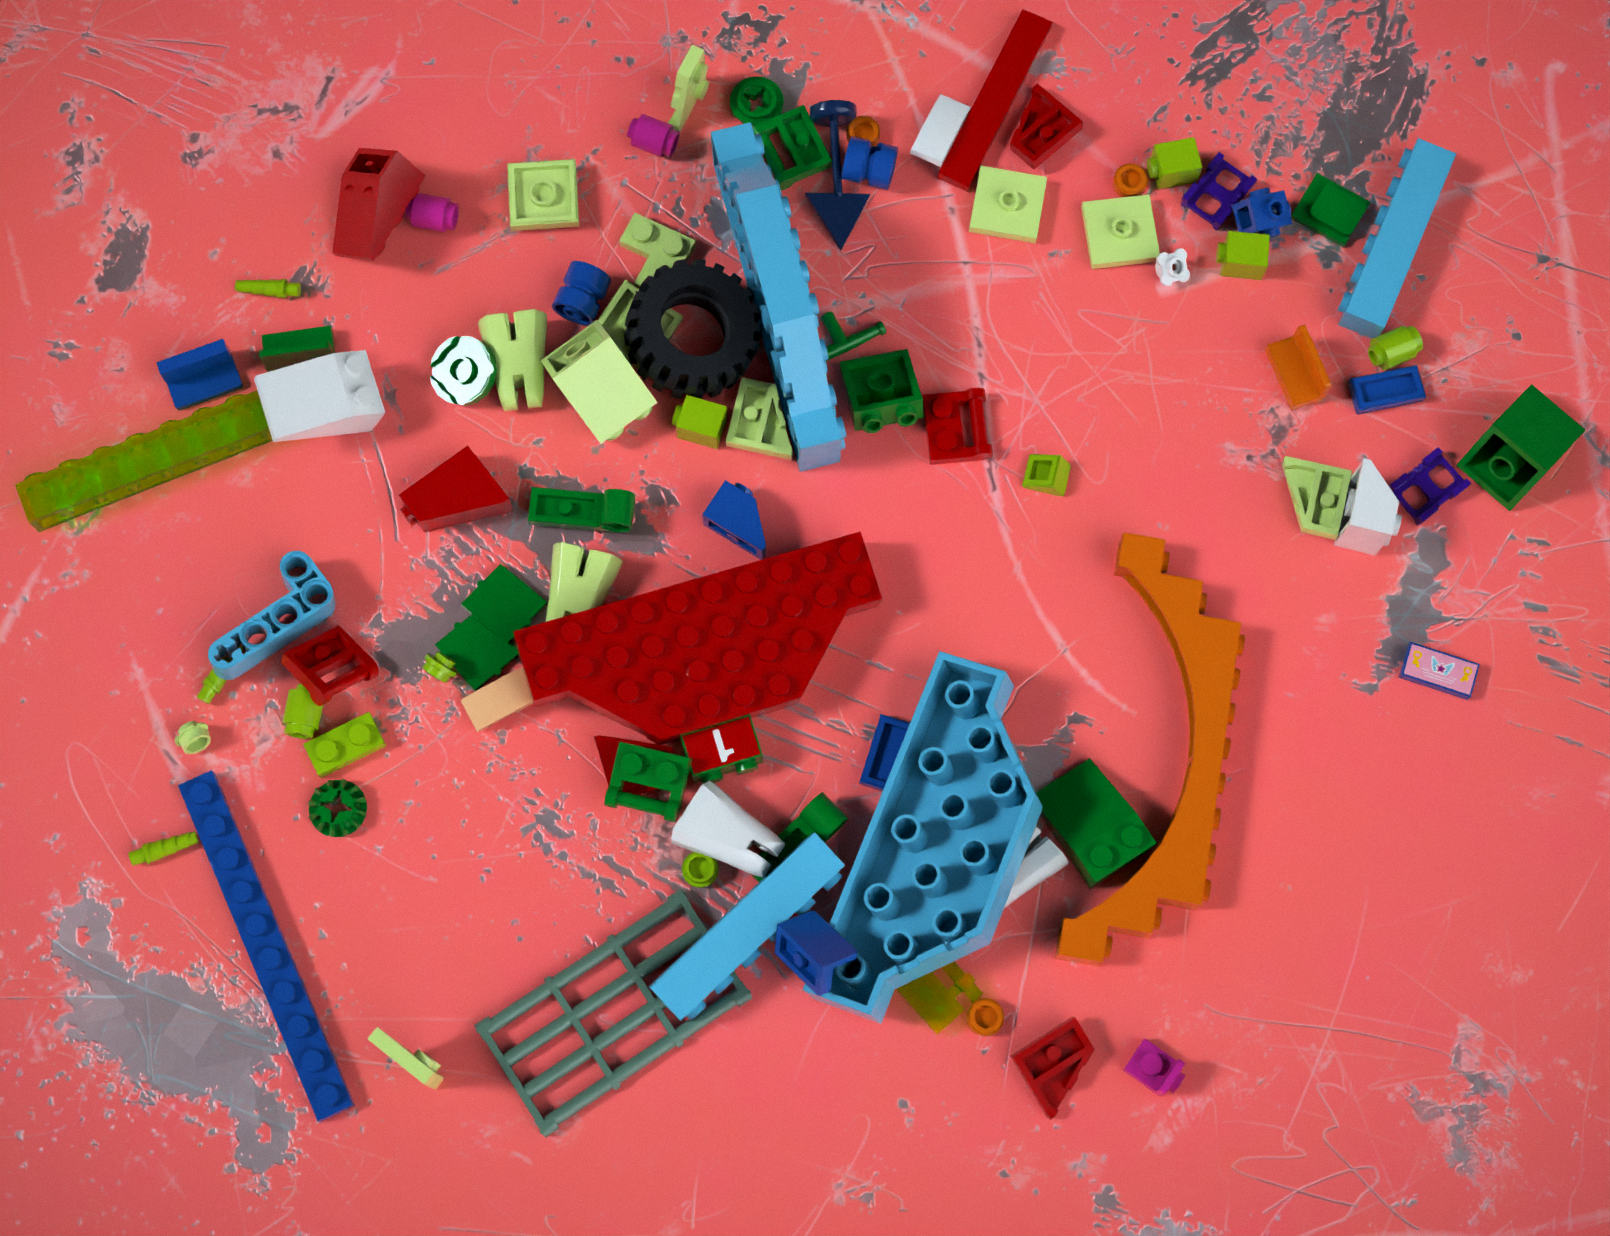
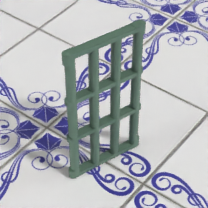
[474,889,753,1138]

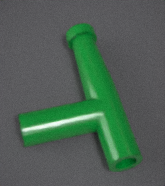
[821,311,886,362]

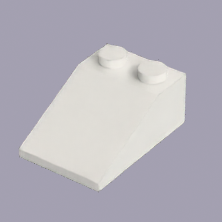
[254,350,385,442]

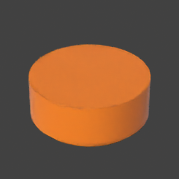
[846,116,880,147]
[1113,163,1148,197]
[966,998,1004,1037]

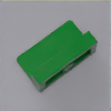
[259,325,336,372]

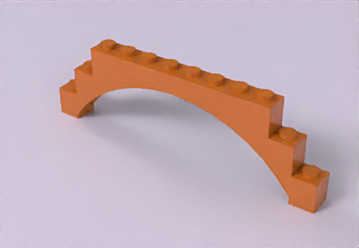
[1055,532,1245,967]

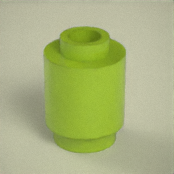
[1368,326,1423,370]
[282,684,323,739]

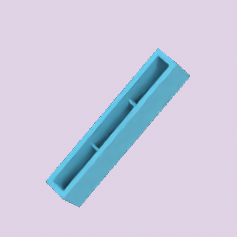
[1337,138,1457,339]
[648,832,845,1021]

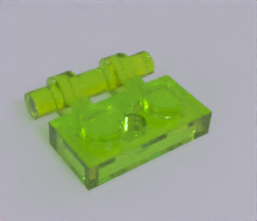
[896,961,984,1036]

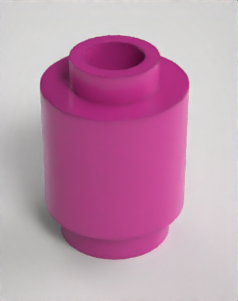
[627,114,680,157]
[406,193,459,232]

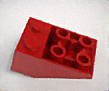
[332,148,425,261]

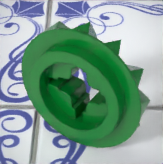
[730,76,784,126]
[308,779,367,837]

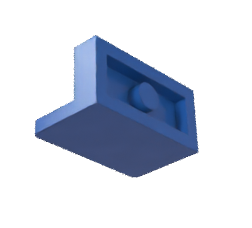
[156,339,243,410]
[774,911,857,996]

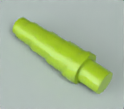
[235,279,301,299]
[196,645,243,705]
[128,831,199,866]

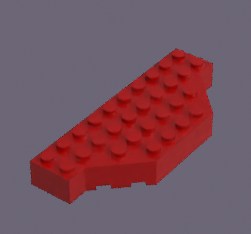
[513,531,882,745]

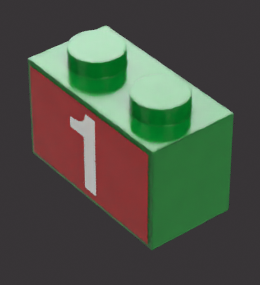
[680,714,763,784]

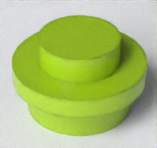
[422,651,458,683]
[682,852,719,888]

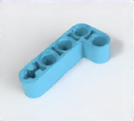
[208,551,335,680]

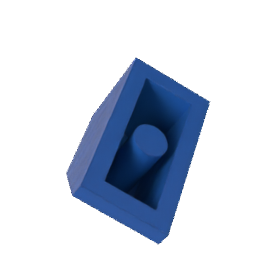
[702,480,766,560]

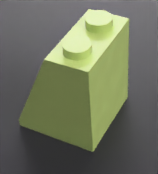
[541,320,658,444]

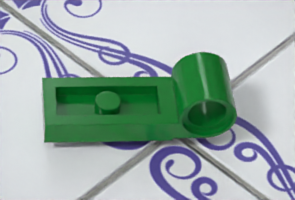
[528,487,636,533]
[750,792,849,883]

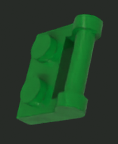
[752,105,832,191]
[604,742,692,823]

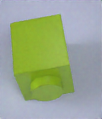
[1147,137,1203,190]
[1216,231,1270,280]
[672,395,728,449]

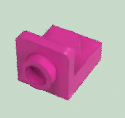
[1123,1038,1185,1096]

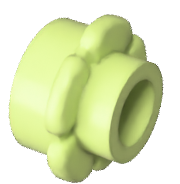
[175,721,211,754]

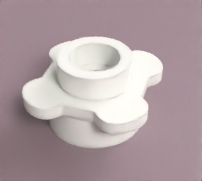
[1155,248,1190,286]

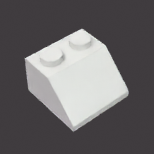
[1334,458,1402,556]

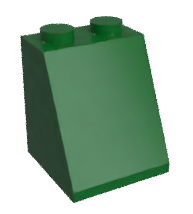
[1456,384,1585,511]

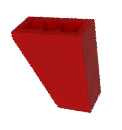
[399,445,513,532]

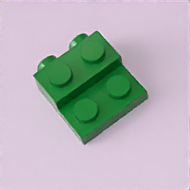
[840,349,924,433]

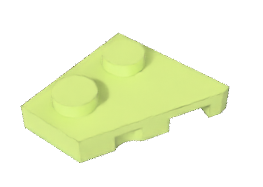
[668,45,709,132]
[726,377,793,460]
[1282,456,1352,540]
[368,1027,444,1090]

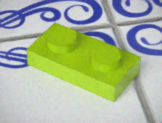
[303,712,386,778]

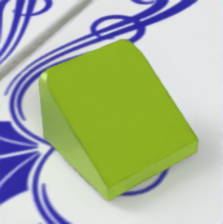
[1022,454,1071,496]

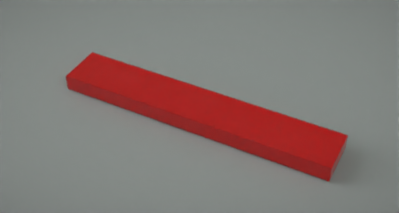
[937,9,1053,192]

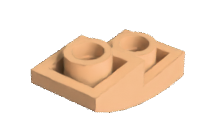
[461,667,533,732]

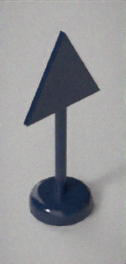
[805,100,871,251]

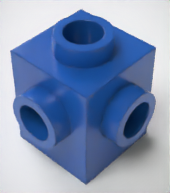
[1232,188,1292,238]

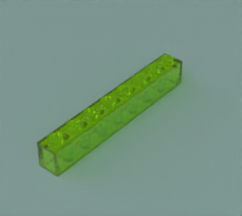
[15,390,273,532]

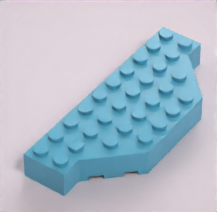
[711,122,846,472]
[803,651,1043,1024]

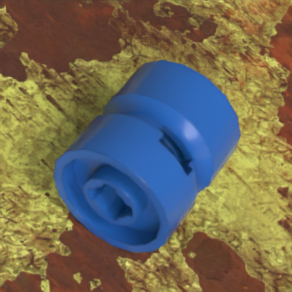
[841,136,898,190]
[551,261,612,326]

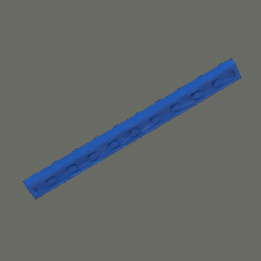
[178,770,355,1122]

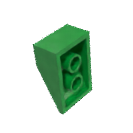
[1036,758,1157,889]

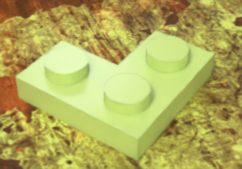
[619,213,696,288]

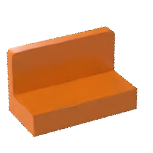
[1265,324,1332,411]

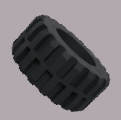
[624,259,762,399]

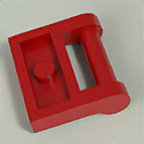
[923,387,993,465]
[281,625,379,706]

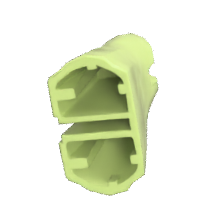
[478,309,547,412]
[545,542,623,622]

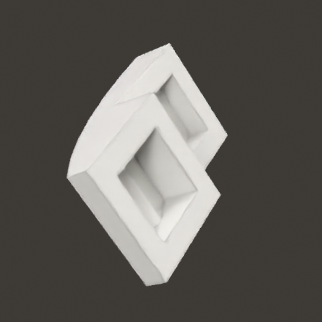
[910,94,971,167]

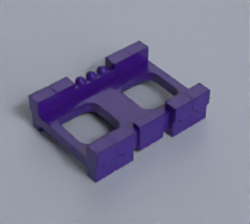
[1181,152,1257,230]
[1389,447,1472,526]

